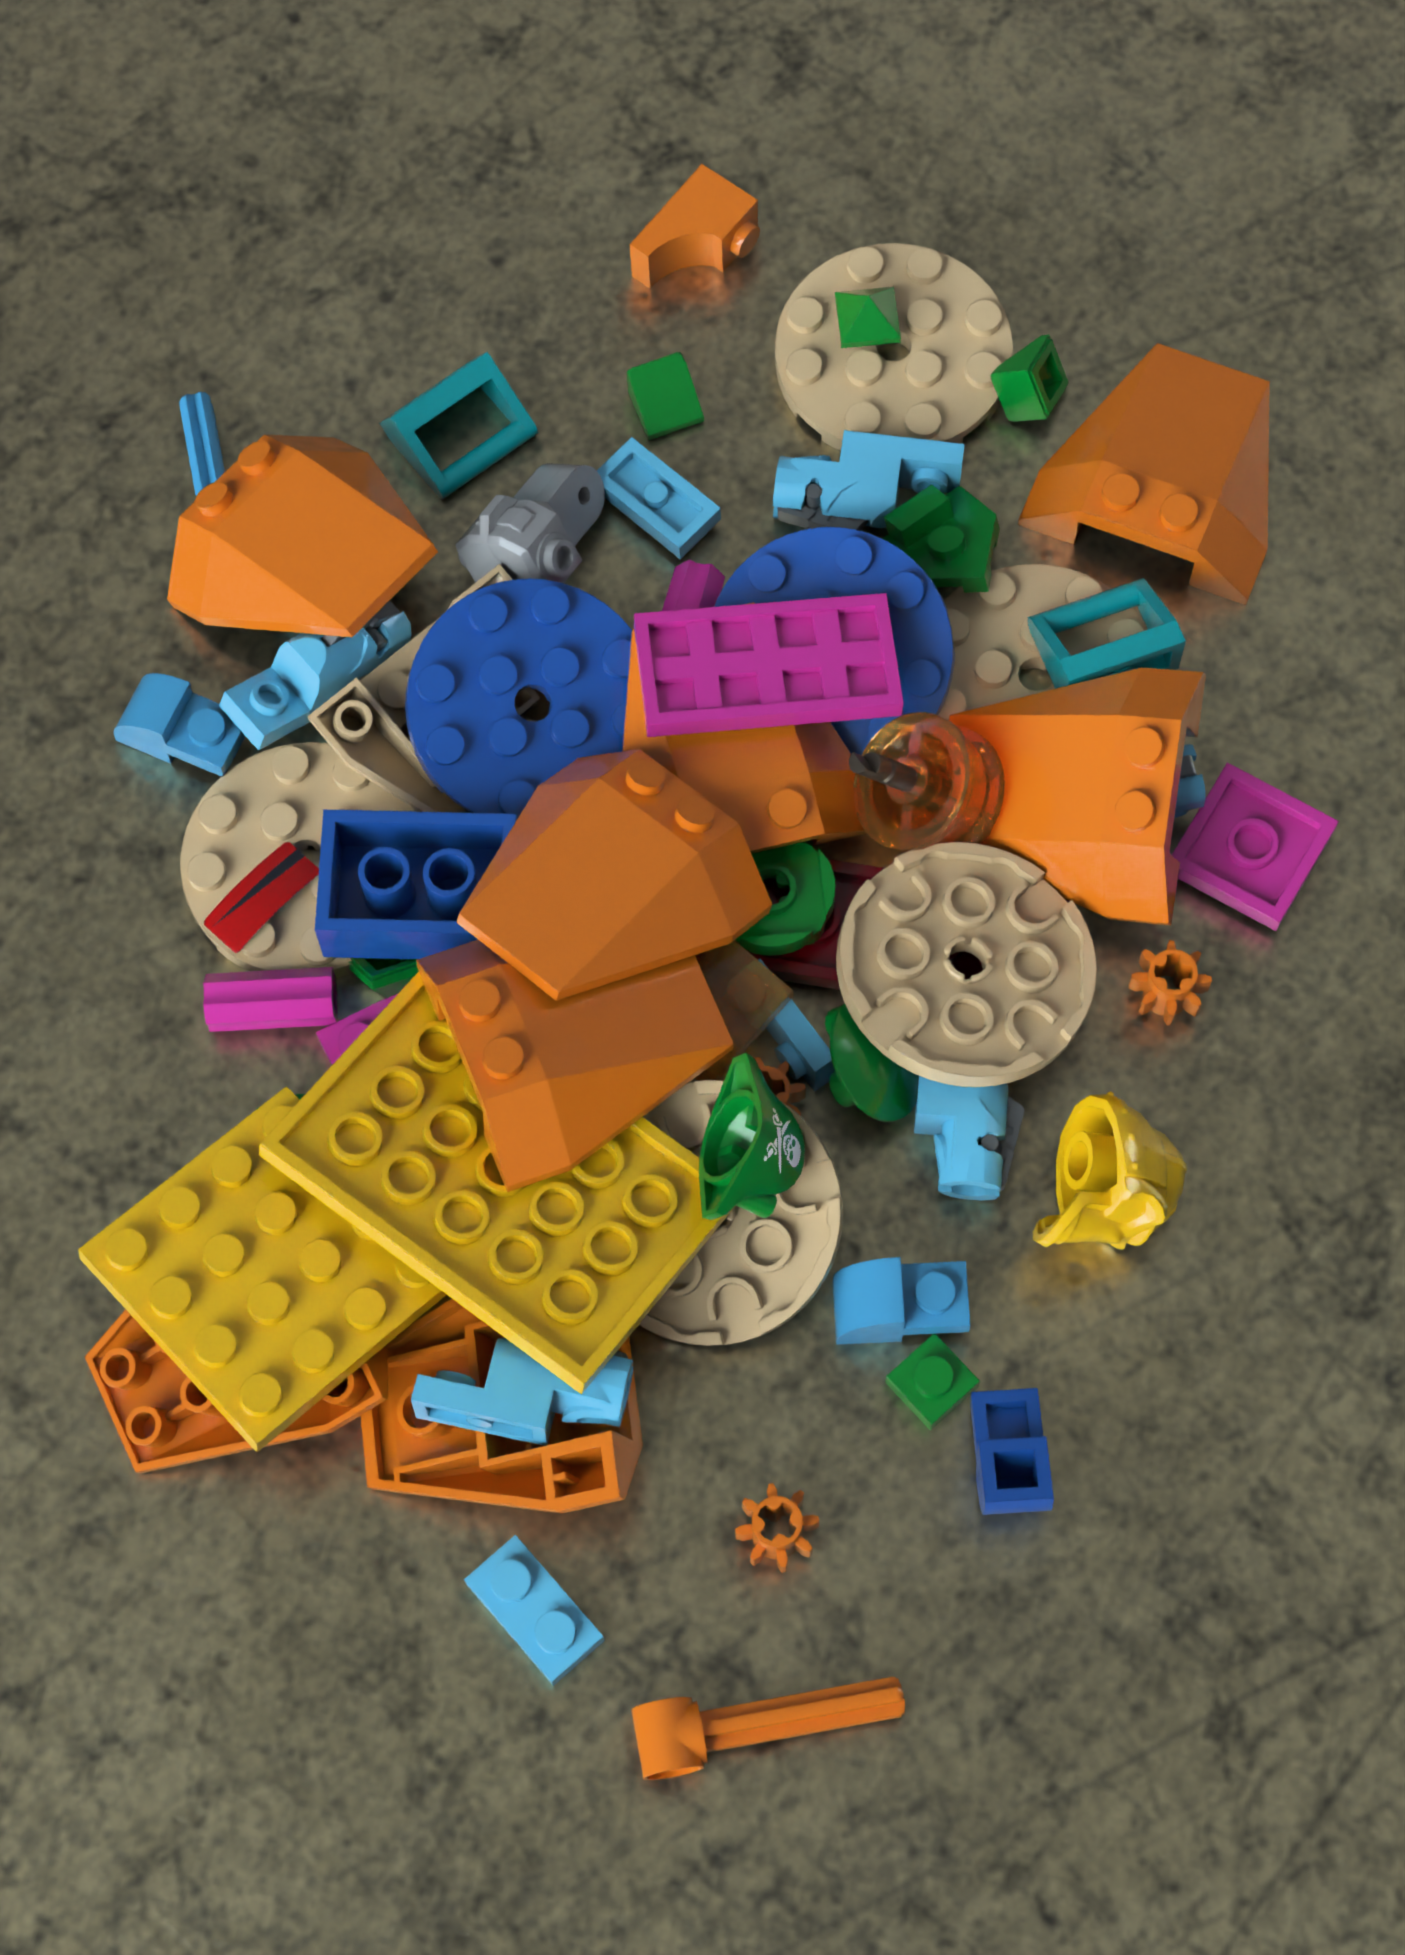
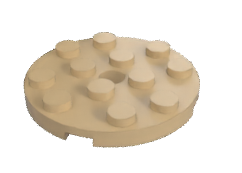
[775,243,1013,451]
[925,564,1148,758]
[180,742,419,979]
[836,842,1097,1087]
[639,1080,843,1346]

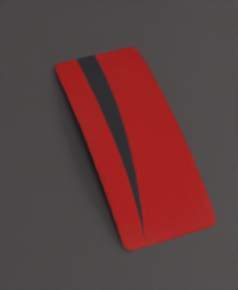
[204,842,319,953]

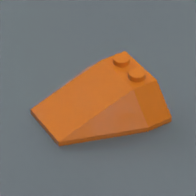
[1018,343,1270,605]
[167,434,438,637]
[622,602,876,854]
[932,667,1206,926]
[457,749,772,1001]
[416,940,734,1192]
[361,1298,643,1514]

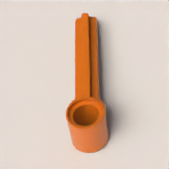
[631,1676,905,1780]

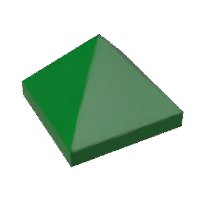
[835,287,901,348]
[348,958,419,998]

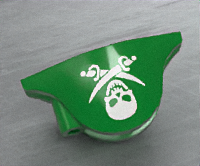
[699,1052,805,1220]

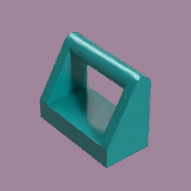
[379,351,539,500]
[1027,578,1186,689]

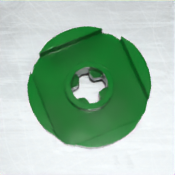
[729,842,835,956]

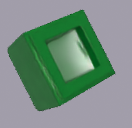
[991,335,1069,422]
[626,352,704,440]

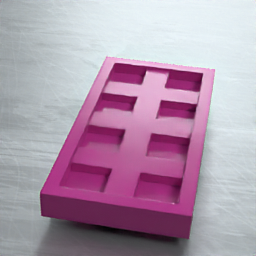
[634,593,904,737]

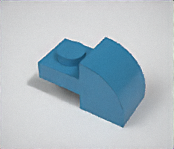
[114,673,246,776]
[833,1257,971,1345]

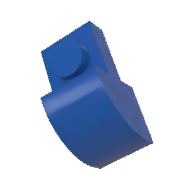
[970,1388,1054,1515]

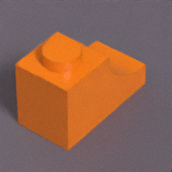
[629,164,760,288]

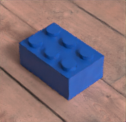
[315,809,517,959]

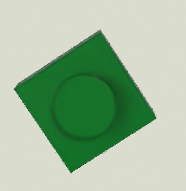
[885,1334,980,1431]

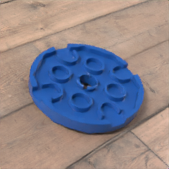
[714,527,955,760]
[405,579,632,819]

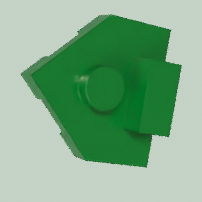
[882,484,1000,593]

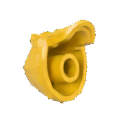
[1033,1091,1187,1250]

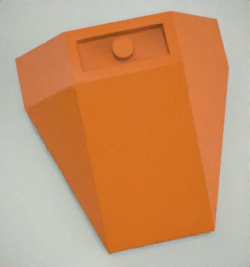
[85,1309,388,1473]

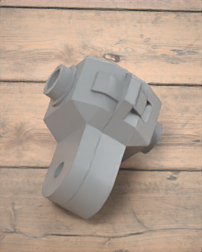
[455,463,605,583]

